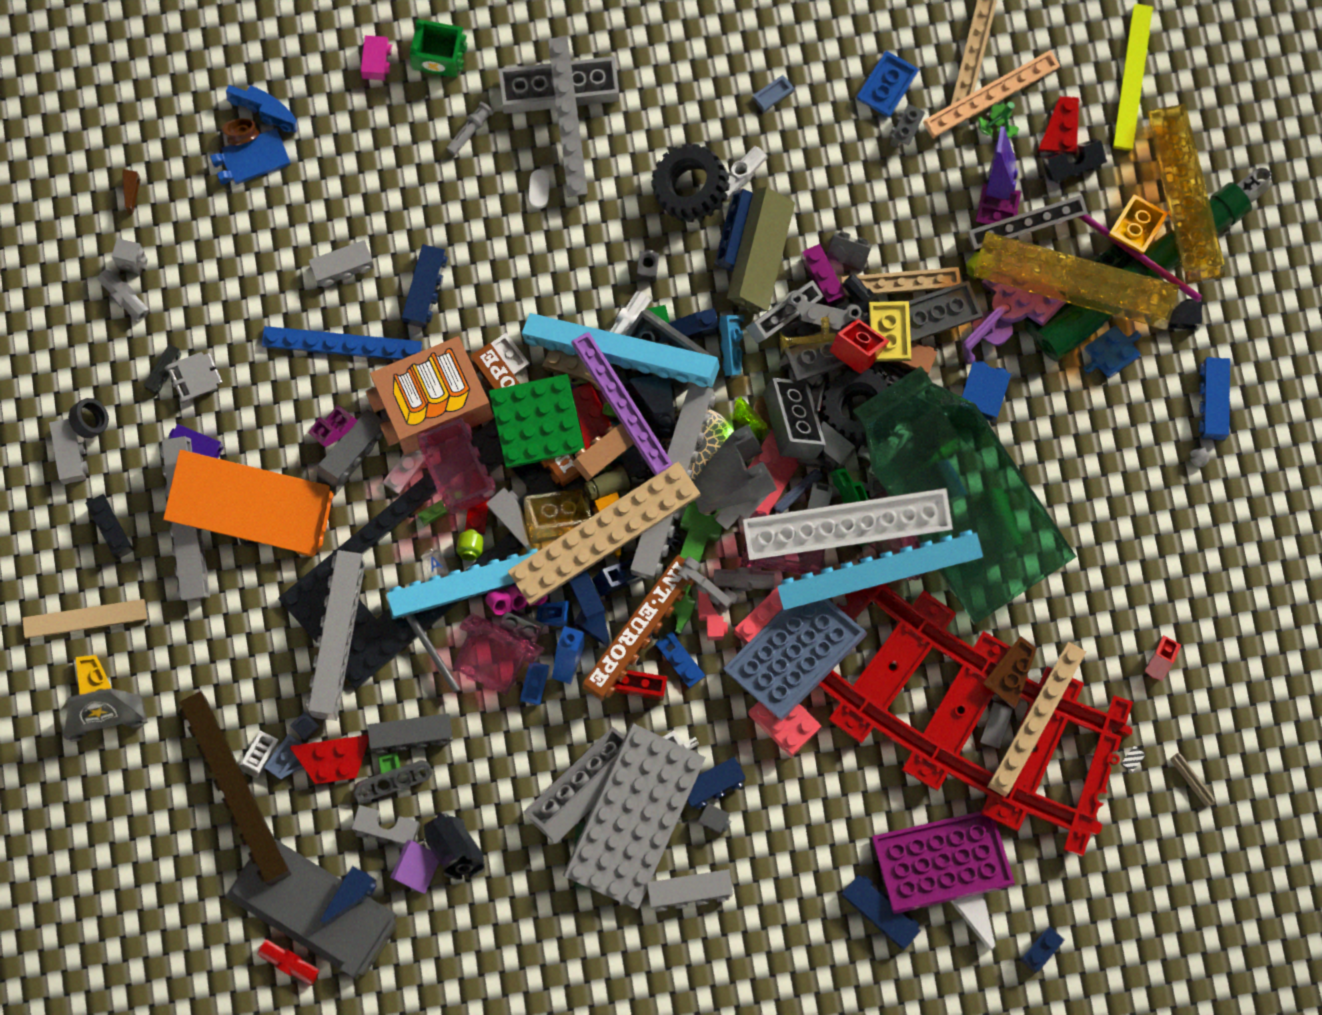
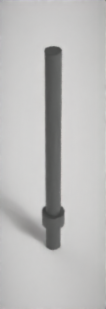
[405,614,461,694]

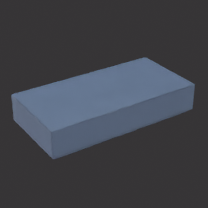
[752,75,795,113]

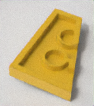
[76,655,112,695]

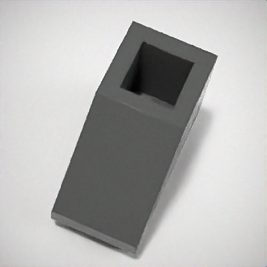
[807,481,833,509]

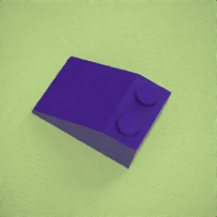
[986,126,1018,200]

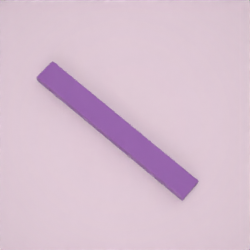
[571,332,673,476]

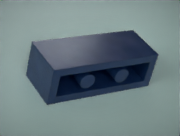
[687,757,746,810]

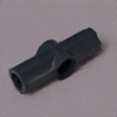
[841,273,880,315]

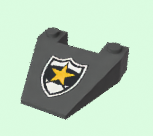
[59,688,148,742]

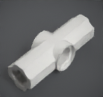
[725,146,768,200]
[610,291,651,335]

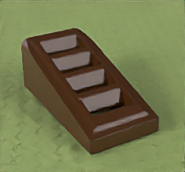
[122,169,141,215]

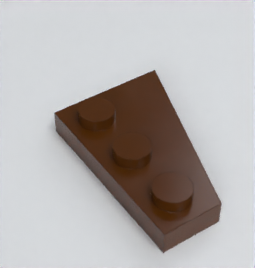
[983,636,1037,709]

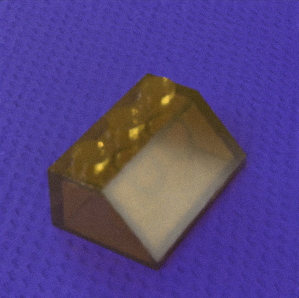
[524,488,592,543]

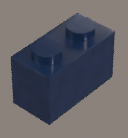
[1020,926,1065,974]

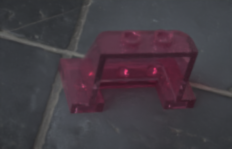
[452,613,545,695]

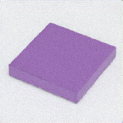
[390,839,439,894]

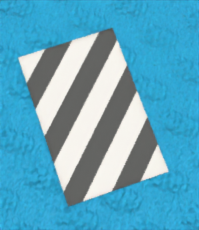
[1121,746,1146,772]

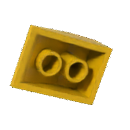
[1108,195,1168,254]

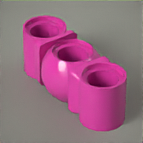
[486,585,548,615]

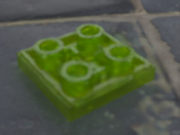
[733,396,767,440]

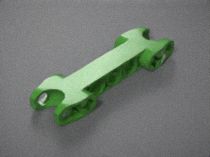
[673,500,723,635]

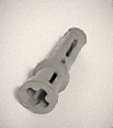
[446,102,494,156]

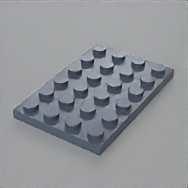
[723,599,867,721]

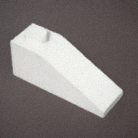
[950,893,995,951]

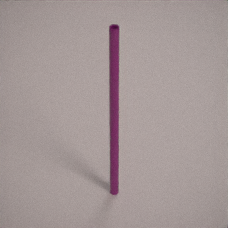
[1078,214,1202,302]

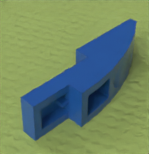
[226,85,298,133]

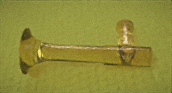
[779,317,836,353]

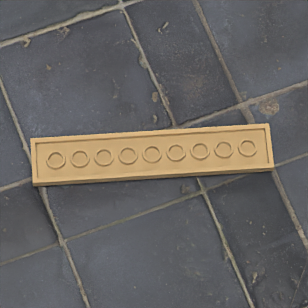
[508,461,701,606]

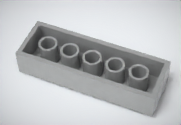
[499,56,619,114]
[524,727,625,844]

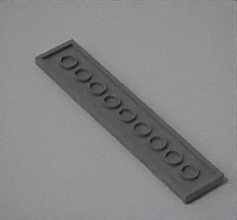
[783,280,983,382]

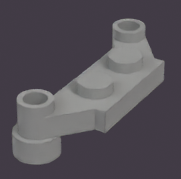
[787,290,862,330]
[678,556,739,613]

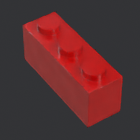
[614,670,667,701]

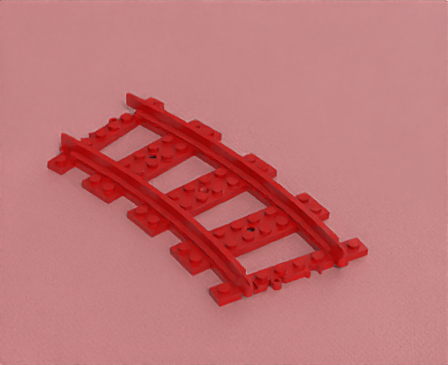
[818,582,1133,857]

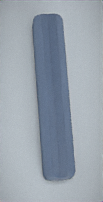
[774,469,822,514]

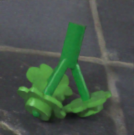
[978,102,1019,139]

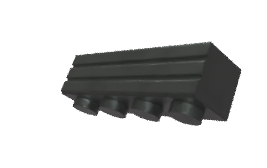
[144,344,182,394]

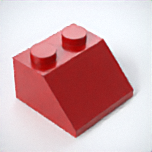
[829,319,889,374]

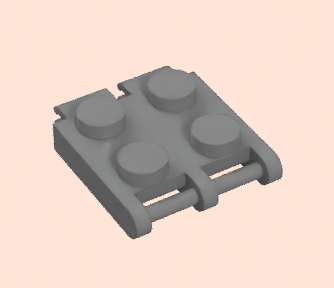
[165,352,223,403]

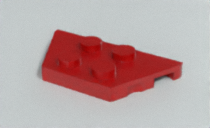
[290,735,369,785]

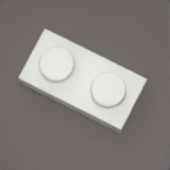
[491,333,530,376]

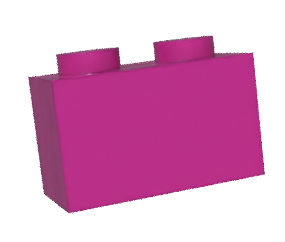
[361,35,392,81]

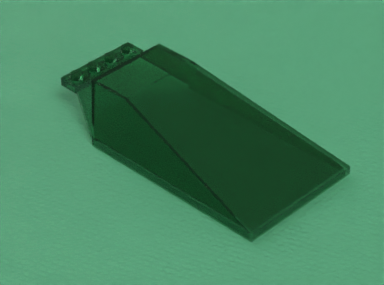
[853,366,1077,625]

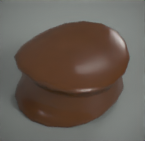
[222,118,260,145]

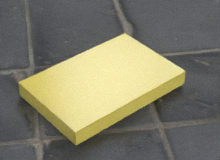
[869,301,911,362]

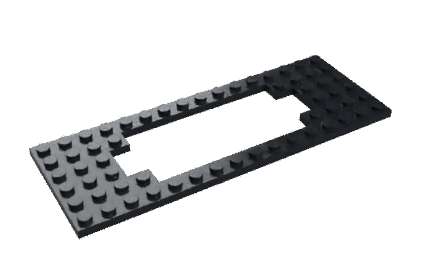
[278,418,598,690]

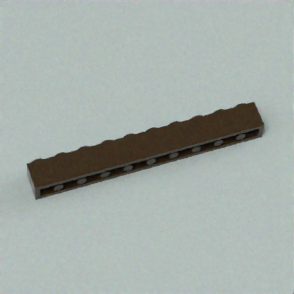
[179,691,292,886]

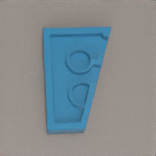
[719,315,744,376]

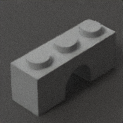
[352,805,420,849]

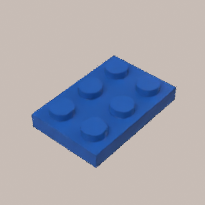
[857,50,919,118]

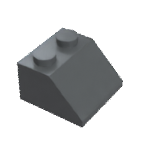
[821,422,855,473]

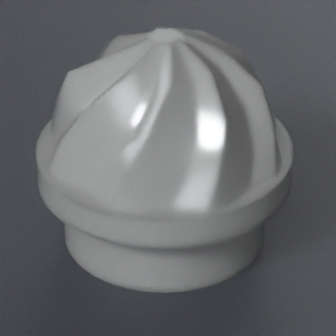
[1190,447,1209,467]

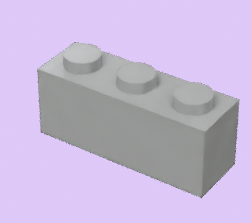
[309,240,374,287]
[49,419,89,485]

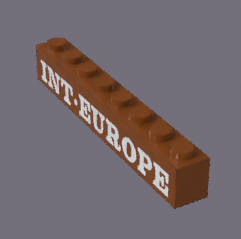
[471,343,581,487]
[583,555,695,702]

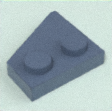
[264,734,303,779]

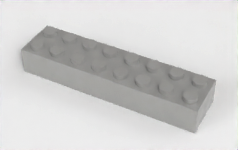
[306,550,365,721]

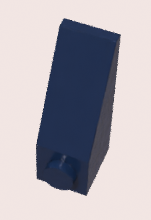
[668,308,719,340]
[592,558,643,597]
[568,570,606,620]
[320,866,377,925]

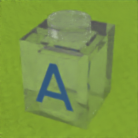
[421,548,449,578]

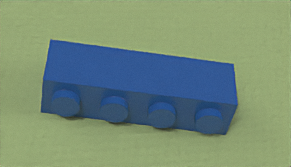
[1198,357,1230,440]

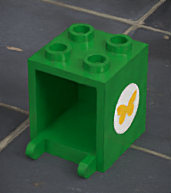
[409,19,468,78]

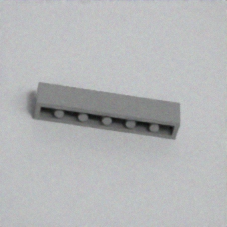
[967,195,1088,250]

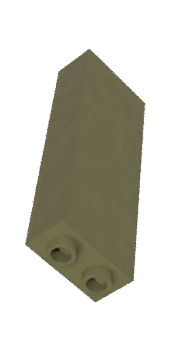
[727,187,795,314]

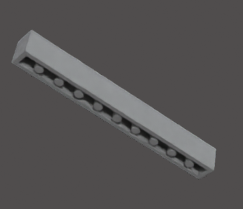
[630,383,716,581]

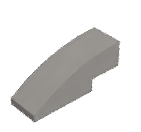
[714,494,769,530]

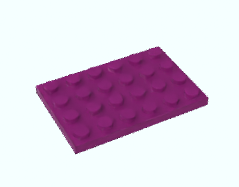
[872,811,1015,914]

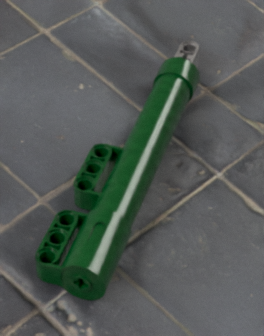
[1024,167,1271,362]

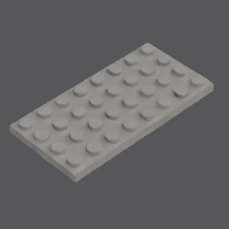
[562,723,706,909]

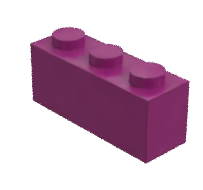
[801,244,846,307]

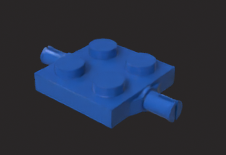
[1083,325,1142,379]

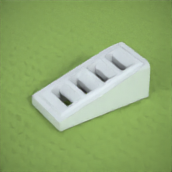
[240,731,278,778]

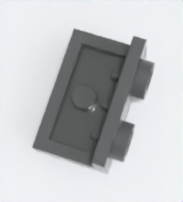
[889,104,925,148]
[827,231,872,270]

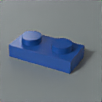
[520,661,550,706]

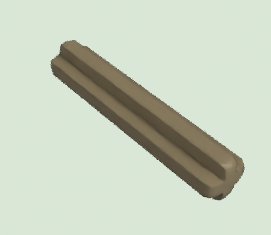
[1170,753,1215,807]

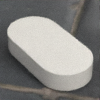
[529,169,550,209]

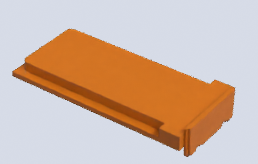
[163,450,334,557]

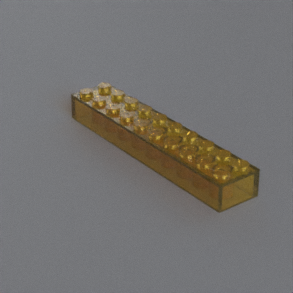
[1147,103,1225,285]
[974,232,1180,330]

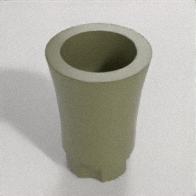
[584,465,630,501]

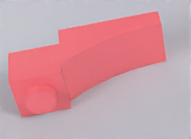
[697,577,728,640]

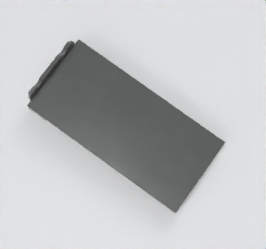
[225,838,398,980]

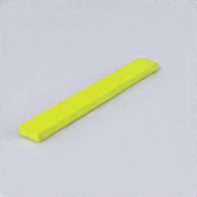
[1113,4,1153,151]

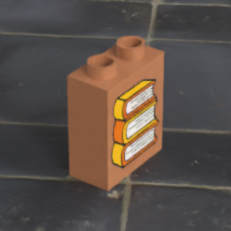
[365,336,493,455]

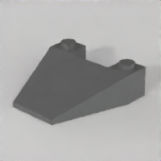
[693,424,777,514]

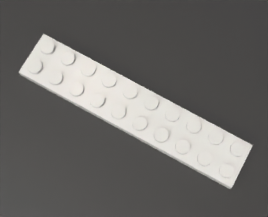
[743,488,952,560]

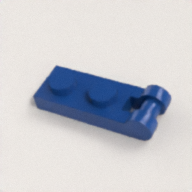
[655,632,705,689]

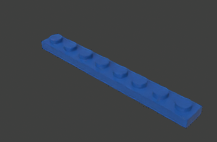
[262,326,422,360]

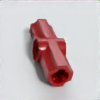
[257,939,320,986]

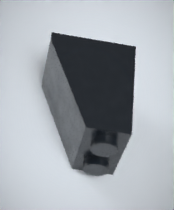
[630,376,675,439]

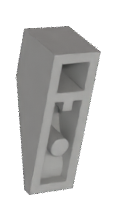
[486,488,531,551]

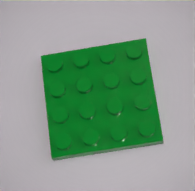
[489,374,585,468]

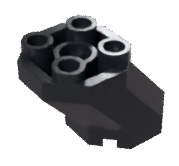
[423,813,485,880]

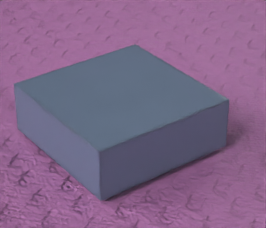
[290,712,319,741]

